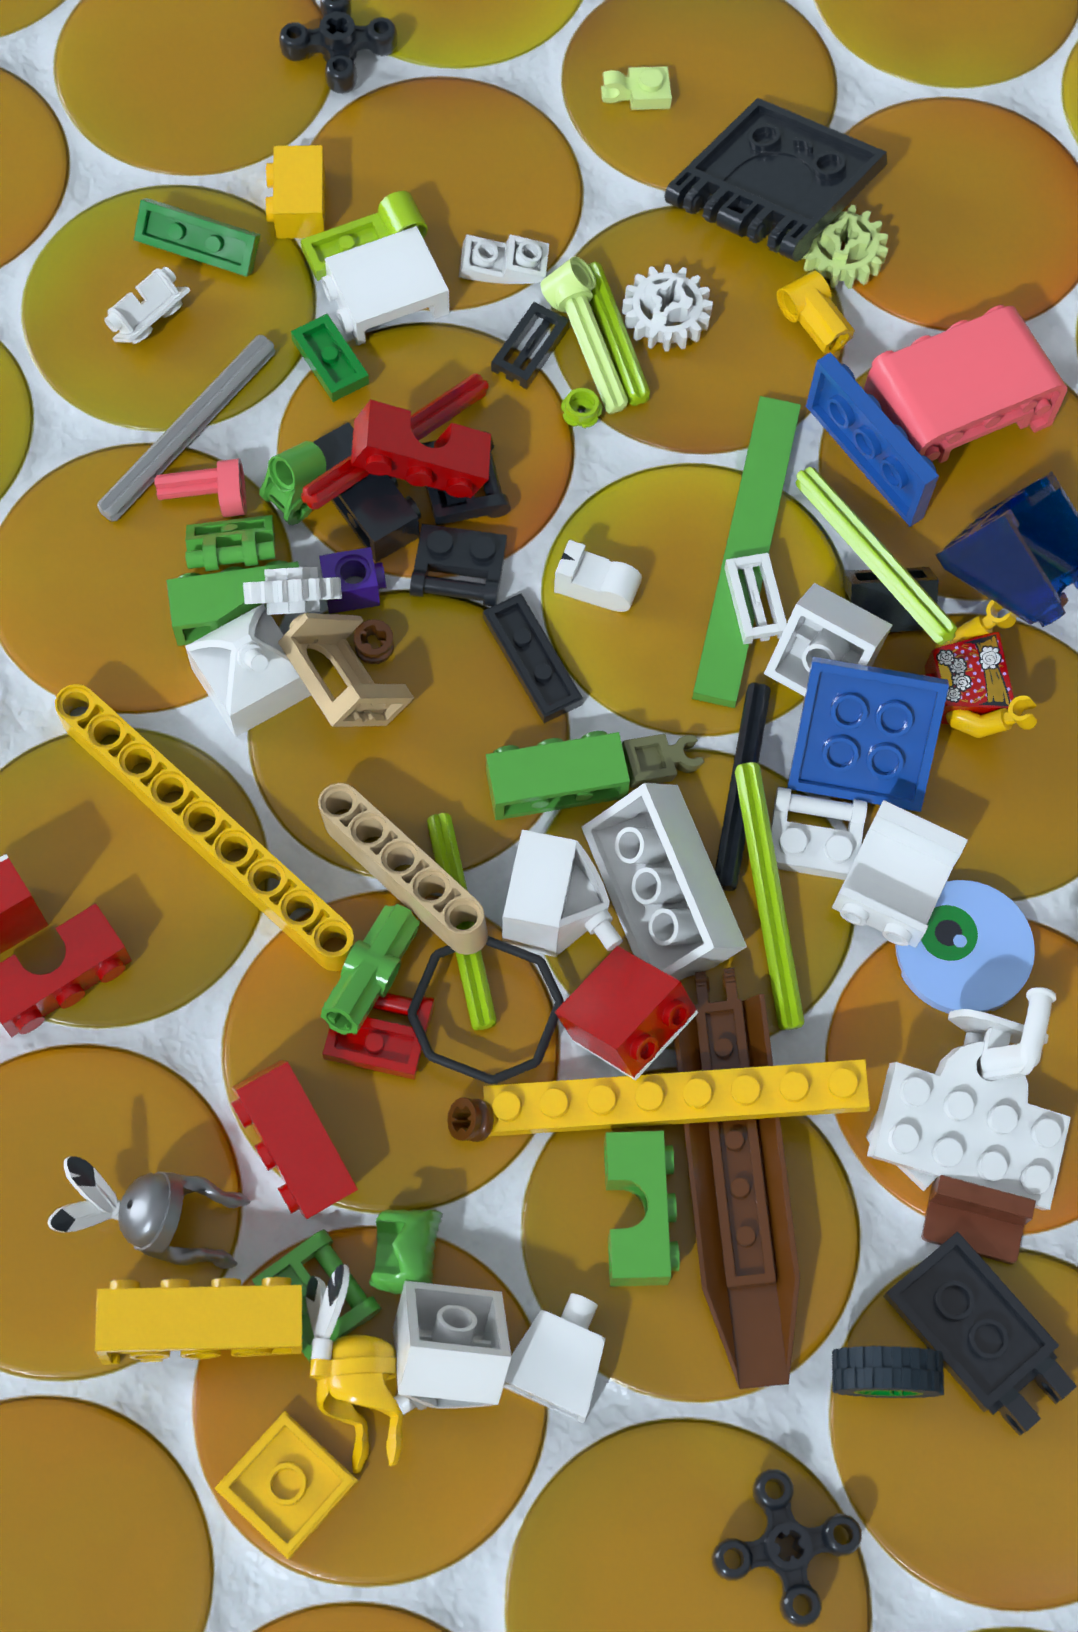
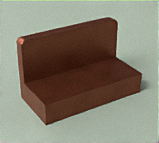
[921,1175,1036,1264]

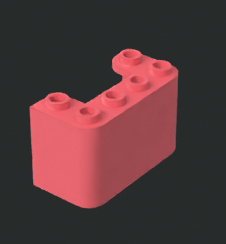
[864,305,1067,463]

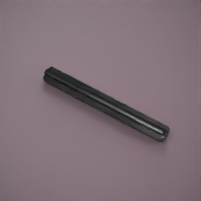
[715,682,771,891]

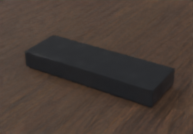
[483,593,583,723]

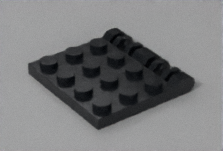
[664,98,887,262]

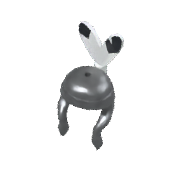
[48,1156,250,1269]

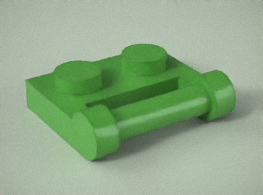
[252,1229,382,1363]

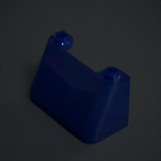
[935,471,1078,627]

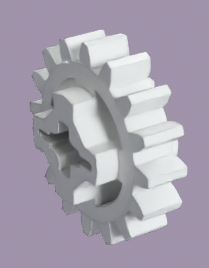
[622,264,713,351]
[243,567,342,615]

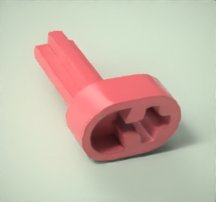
[155,458,247,517]

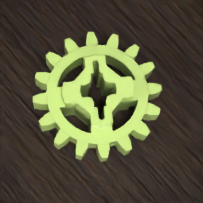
[802,204,888,289]

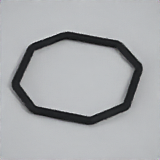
[408,936,564,1084]

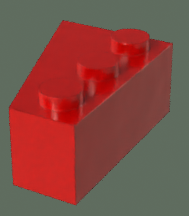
[231,1060,358,1219]

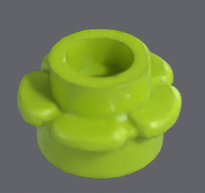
[561,388,603,428]

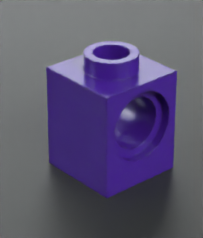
[319,547,386,614]

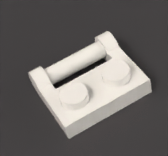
[771,787,867,880]

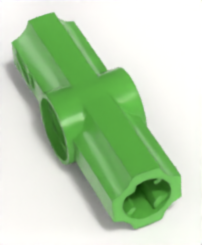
[320,904,420,1035]

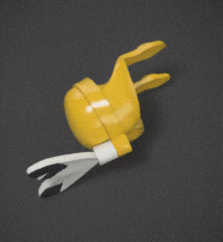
[306,1264,403,1474]

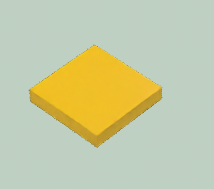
[214,1411,358,1560]

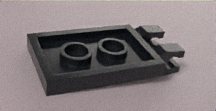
[883,1231,1077,1436]

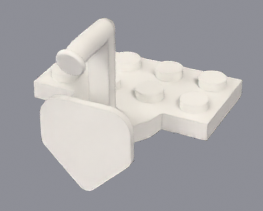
[867,987,1071,1210]

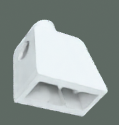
[503,1293,605,1424]

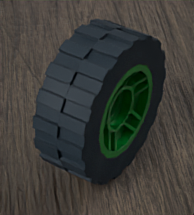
[832,1346,944,1398]

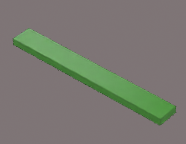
[692,396,801,708]

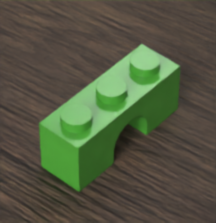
[604,1131,679,1287]

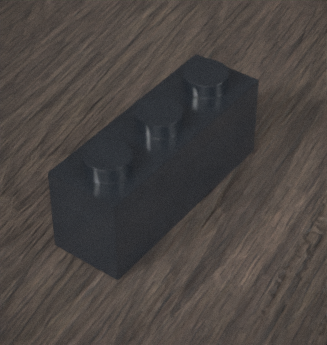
[313,422,421,562]

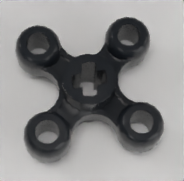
[279,0,398,94]
[711,1469,862,1627]

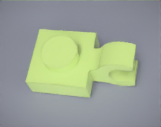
[601,66,672,110]

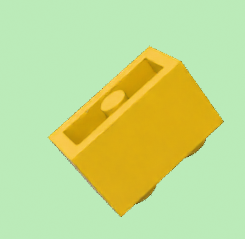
[266,145,325,239]

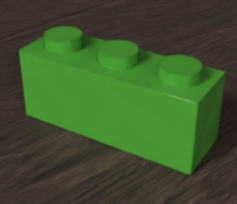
[486,731,630,821]

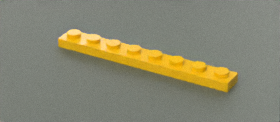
[483,1059,870,1137]

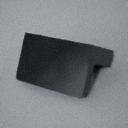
[843,567,938,632]

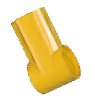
[777,271,855,354]

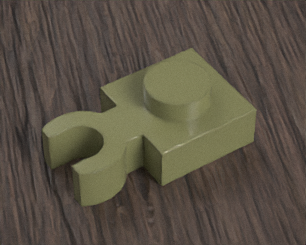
[622,734,704,788]

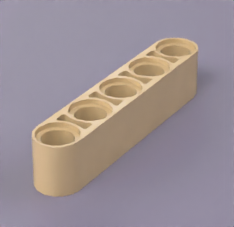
[318,783,488,955]

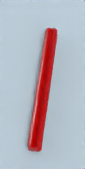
[301,373,489,510]

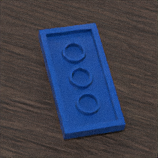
[806,352,939,527]

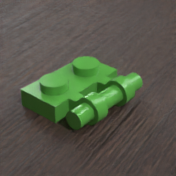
[185,515,276,571]

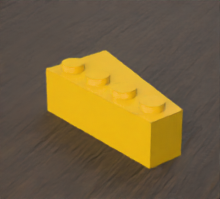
[95,1277,302,1365]

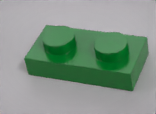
[291,314,369,402]

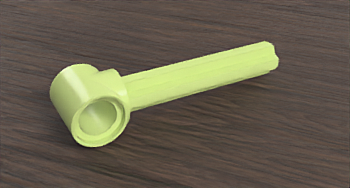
[541,256,628,414]

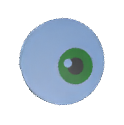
[895,880,1035,1014]

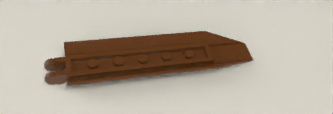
[674,967,800,1389]

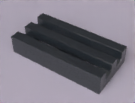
[491,302,569,389]

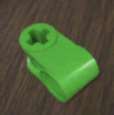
[259,441,327,525]

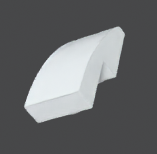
[459,234,549,284]

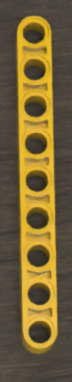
[55,684,355,972]

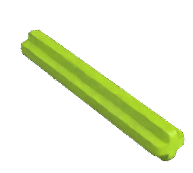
[588,261,650,406]

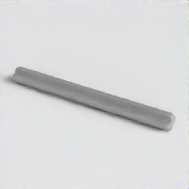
[97,335,275,522]

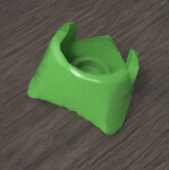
[369,1209,443,1294]

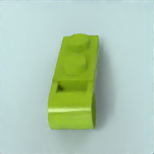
[301,191,428,281]

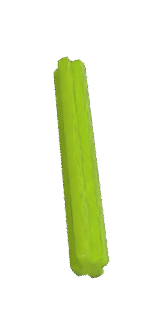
[427,813,496,1030]

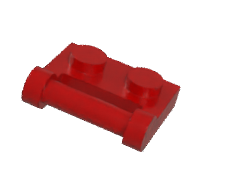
[322,993,435,1080]

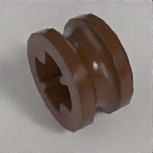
[354,619,394,664]
[447,1097,494,1142]

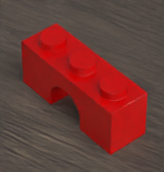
[351,399,491,498]
[0,903,132,1038]

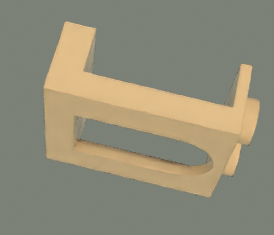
[278,613,414,727]

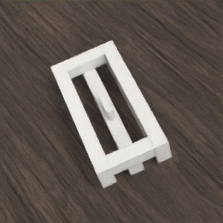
[724,553,787,644]

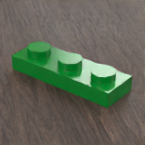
[133,198,261,277]

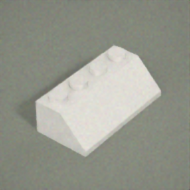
[581,783,747,980]

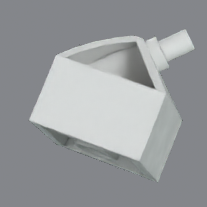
[764,583,893,696]
[185,604,311,738]
[502,830,623,957]
[393,1281,511,1415]

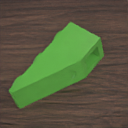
[166,560,299,646]

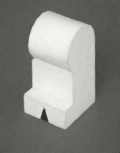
[554,540,642,612]

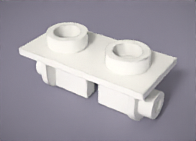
[104,267,191,344]

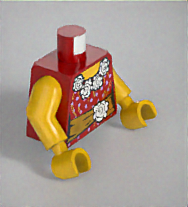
[921,597,1037,738]

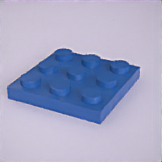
[787,657,949,812]

